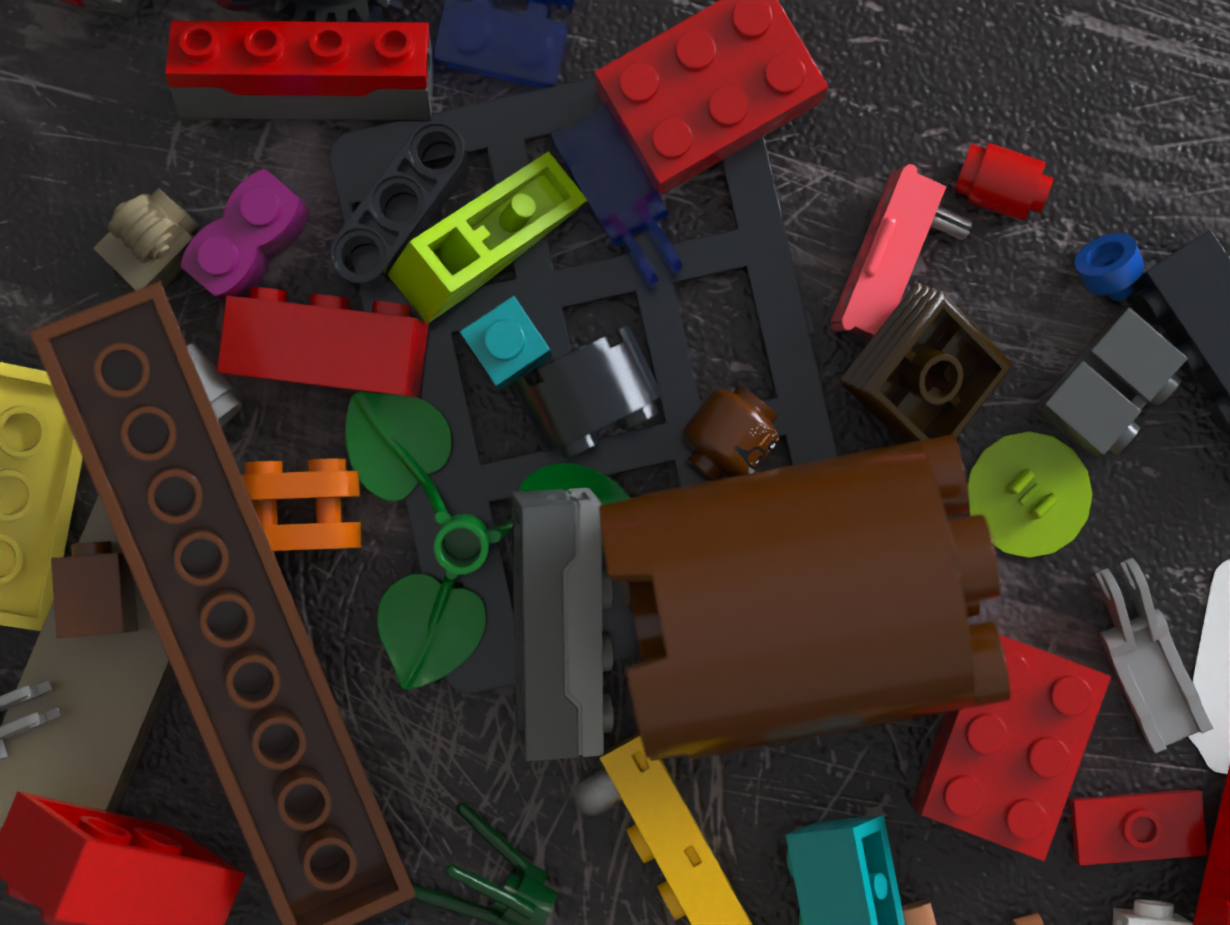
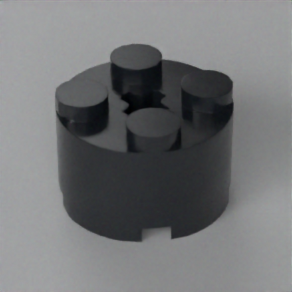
[511,324,662,459]

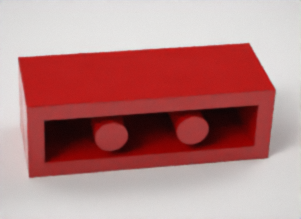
[217,287,429,398]

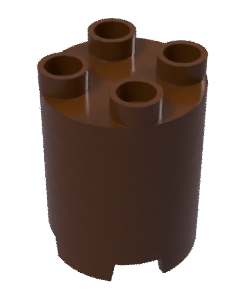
[599,435,1010,761]

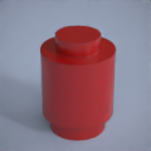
[954,142,1054,222]

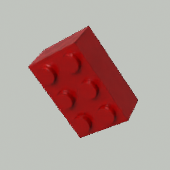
[594,0,829,197]
[911,634,1111,861]
[0,791,246,925]

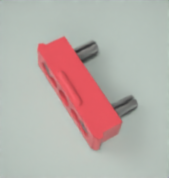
[830,164,972,341]

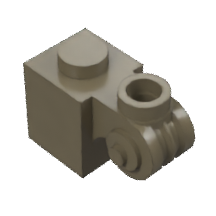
[93,187,200,290]

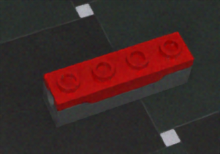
[165,20,434,120]

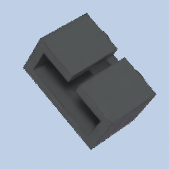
[1033,308,1188,458]

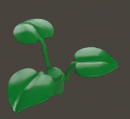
[345,391,631,690]

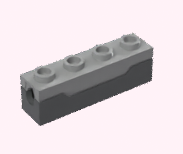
[512,488,613,762]

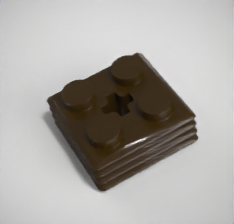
[841,283,1012,444]

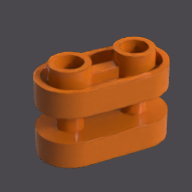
[241,458,362,551]

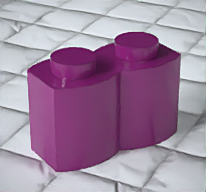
[180,169,310,303]

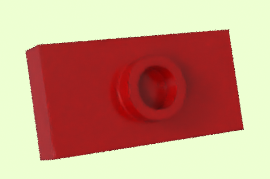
[1070,789,1208,866]

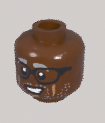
[683,385,779,481]

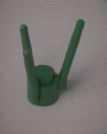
[412,803,558,925]

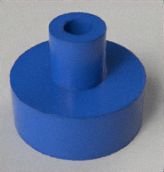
[1074,233,1144,301]

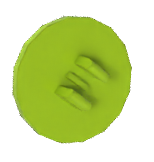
[967,432,1093,558]

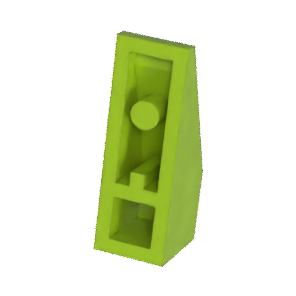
[387,151,588,324]

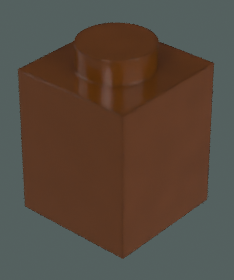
[51,541,138,638]

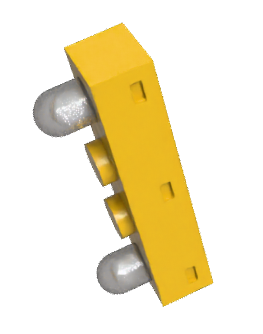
[574,731,753,925]

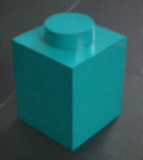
[460,296,552,392]

